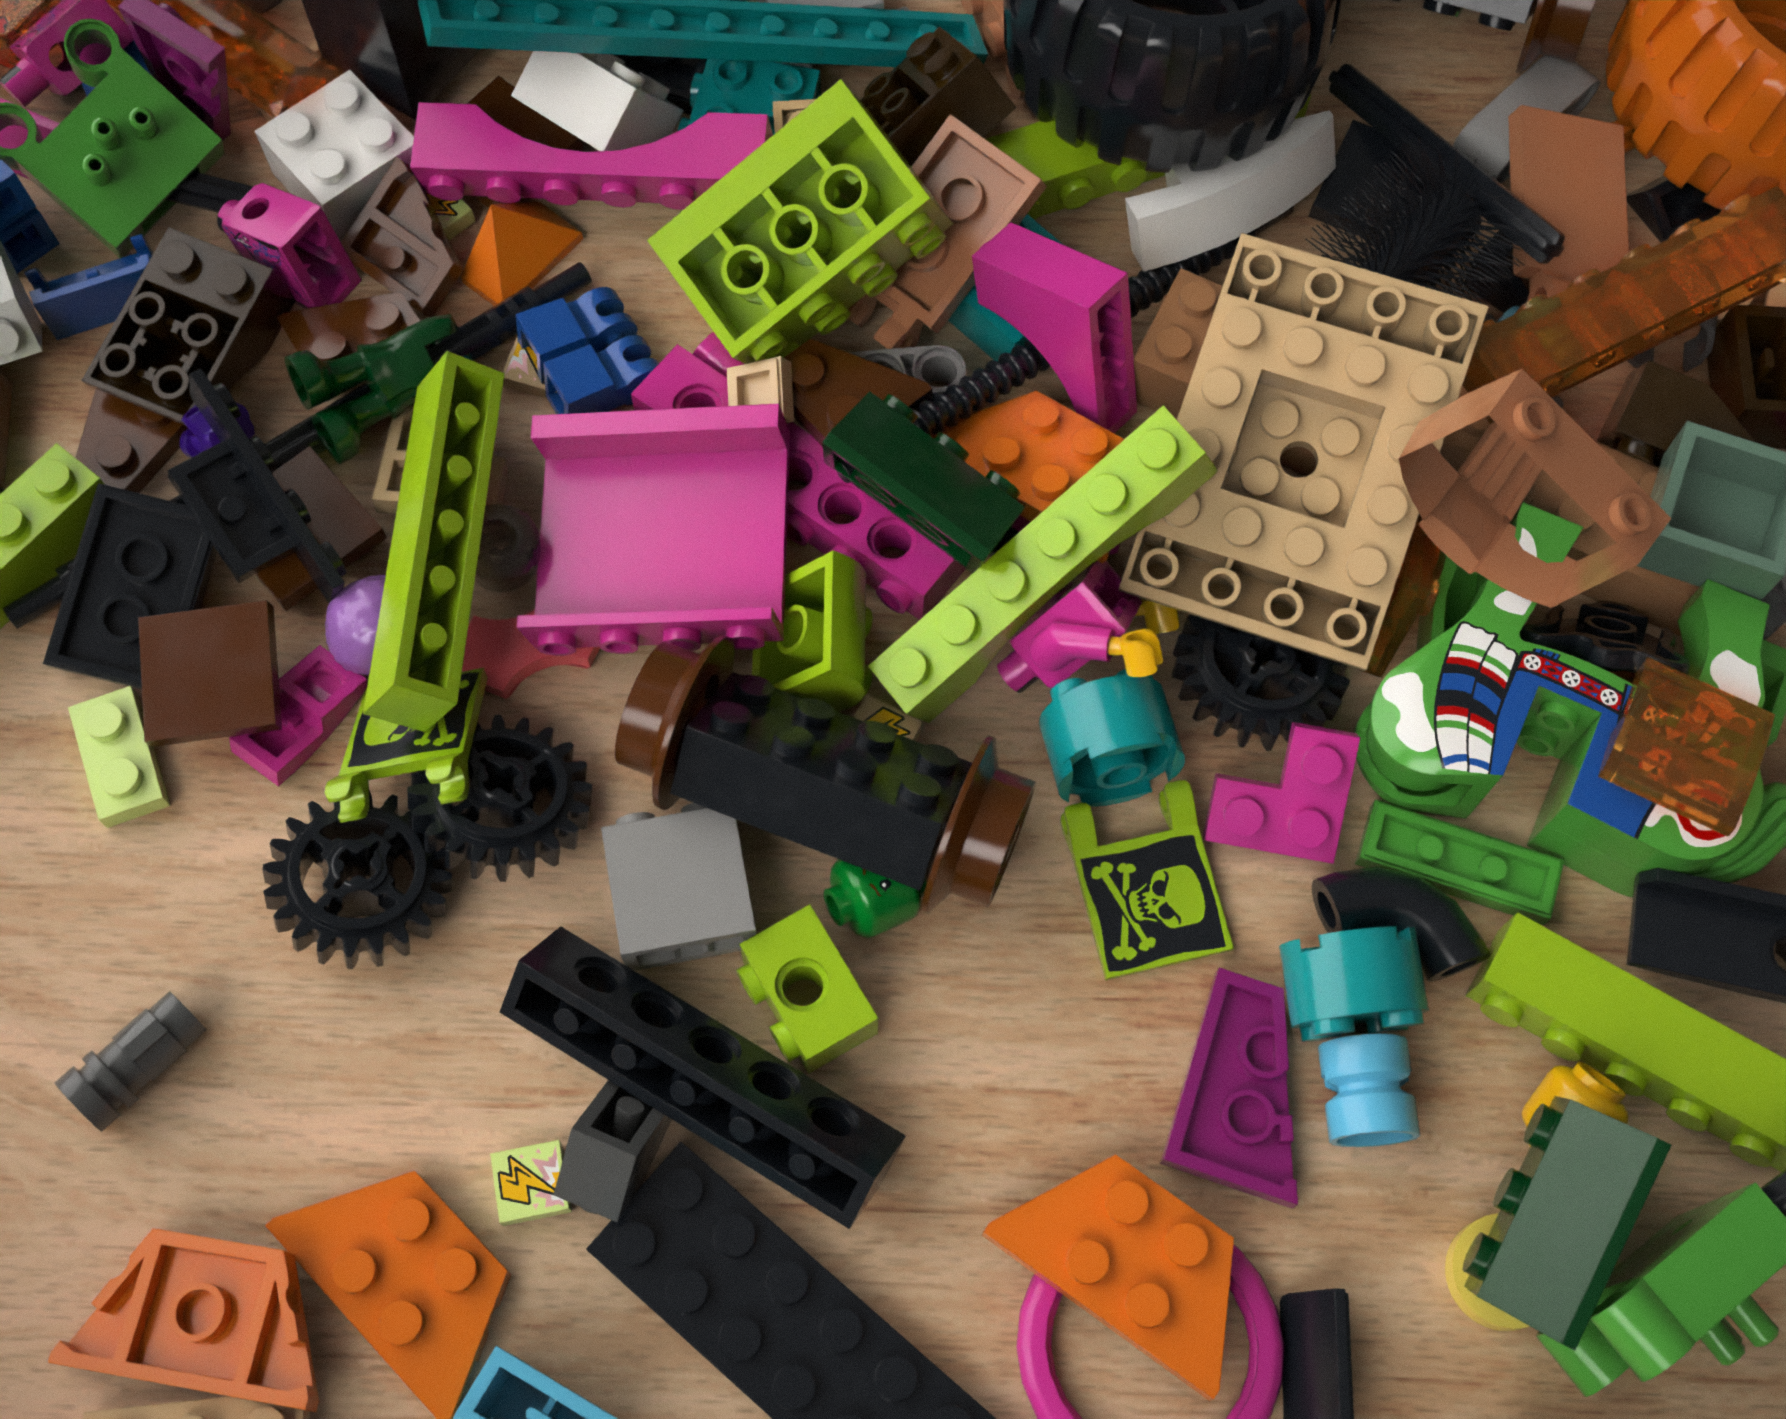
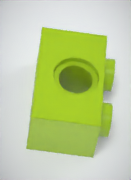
[736,904,878,1074]

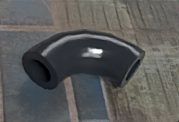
[1312,866,1491,982]

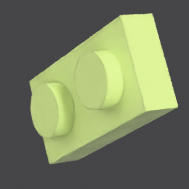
[68,686,171,828]

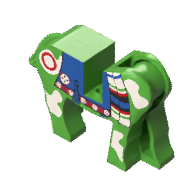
[1354,502,1786,897]

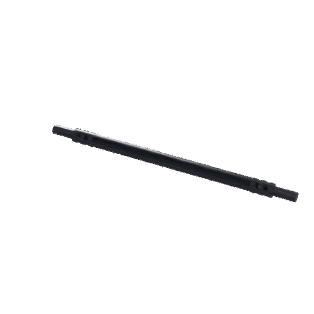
[2,262,592,629]

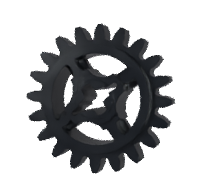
[1172,614,1350,751]
[407,715,592,882]
[262,790,452,969]

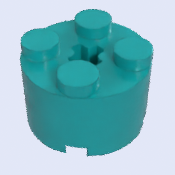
[1039,668,1185,807]
[1279,926,1429,1042]

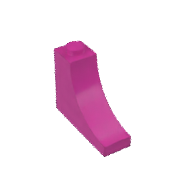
[972,222,1137,434]

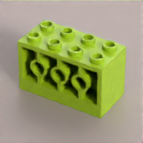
[647,79,953,364]

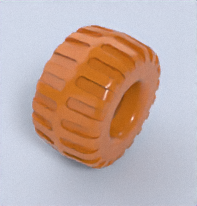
[1605,0,1786,222]

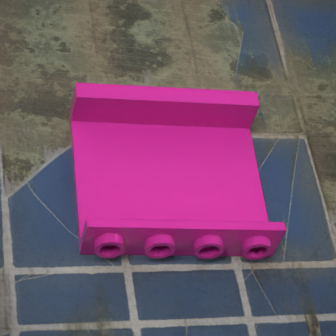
[516,404,790,656]

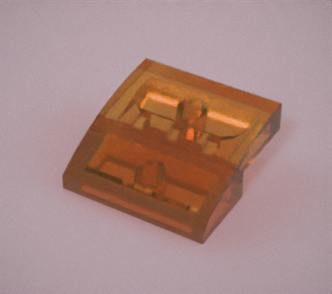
[1598,657,1775,837]

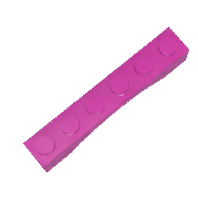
[410,102,773,210]

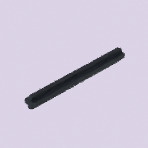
[1328,64,1565,264]

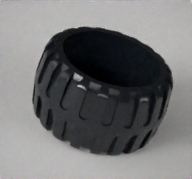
[1003,0,1342,173]

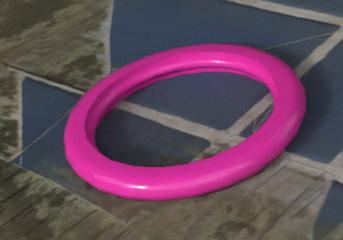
[1016,1244,1285,1419]

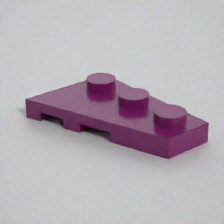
[118,0,231,141]

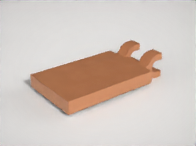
[1508,105,1630,332]
[848,114,1047,349]

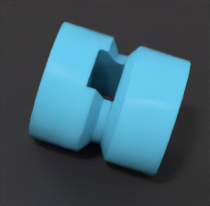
[1318,1033,1421,1147]

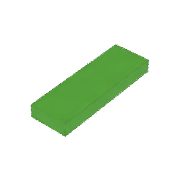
[1355,799,1564,925]

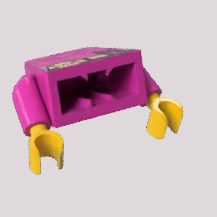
[997,560,1180,693]

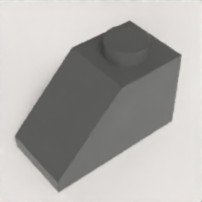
[553,1080,672,1222]

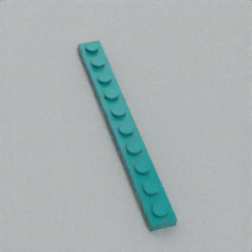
[417,0,988,67]

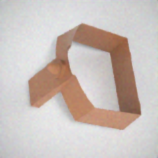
[1399,369,1671,608]

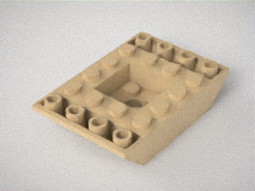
[1119,233,1489,671]

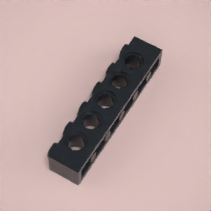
[499,926,906,1229]

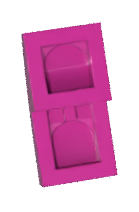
[229,645,367,787]

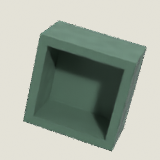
[1636,421,1786,601]

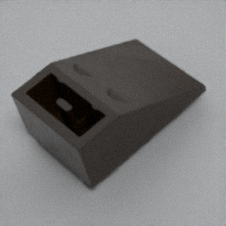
[860,27,1017,166]
[81,227,296,426]
[1707,304,1786,449]
[1597,360,1755,467]

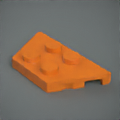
[932,390,1124,564]
[981,1154,1234,1401]
[265,1171,512,1419]
[48,1228,319,1413]

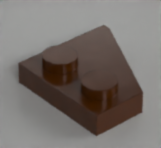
[277,291,420,401]

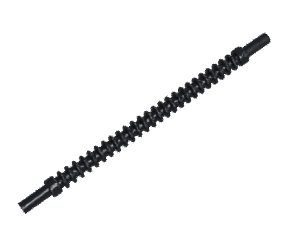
[837,206,1294,483]

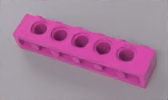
[631,344,966,620]

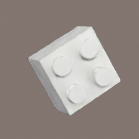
[511,51,684,151]
[255,70,414,242]

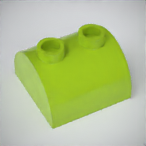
[752,550,873,712]

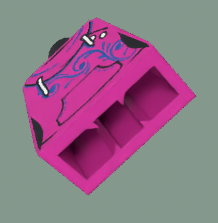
[0,0,134,108]
[217,183,362,309]

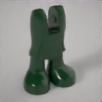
[285,314,475,464]

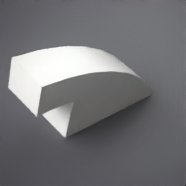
[1125,110,1336,272]

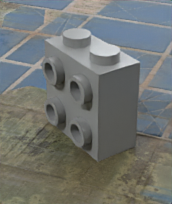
[601,803,756,971]

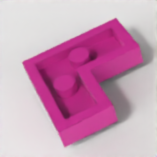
[1203,722,1360,864]

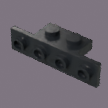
[168,368,347,603]

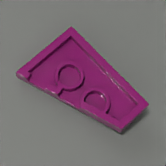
[1160,967,1298,1209]

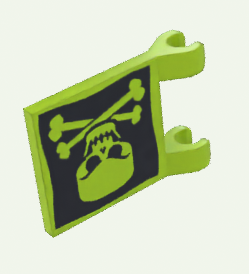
[324,668,488,823]
[1060,780,1234,981]

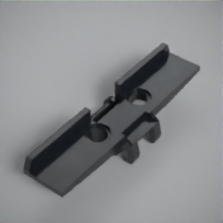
[1627,868,1786,1003]

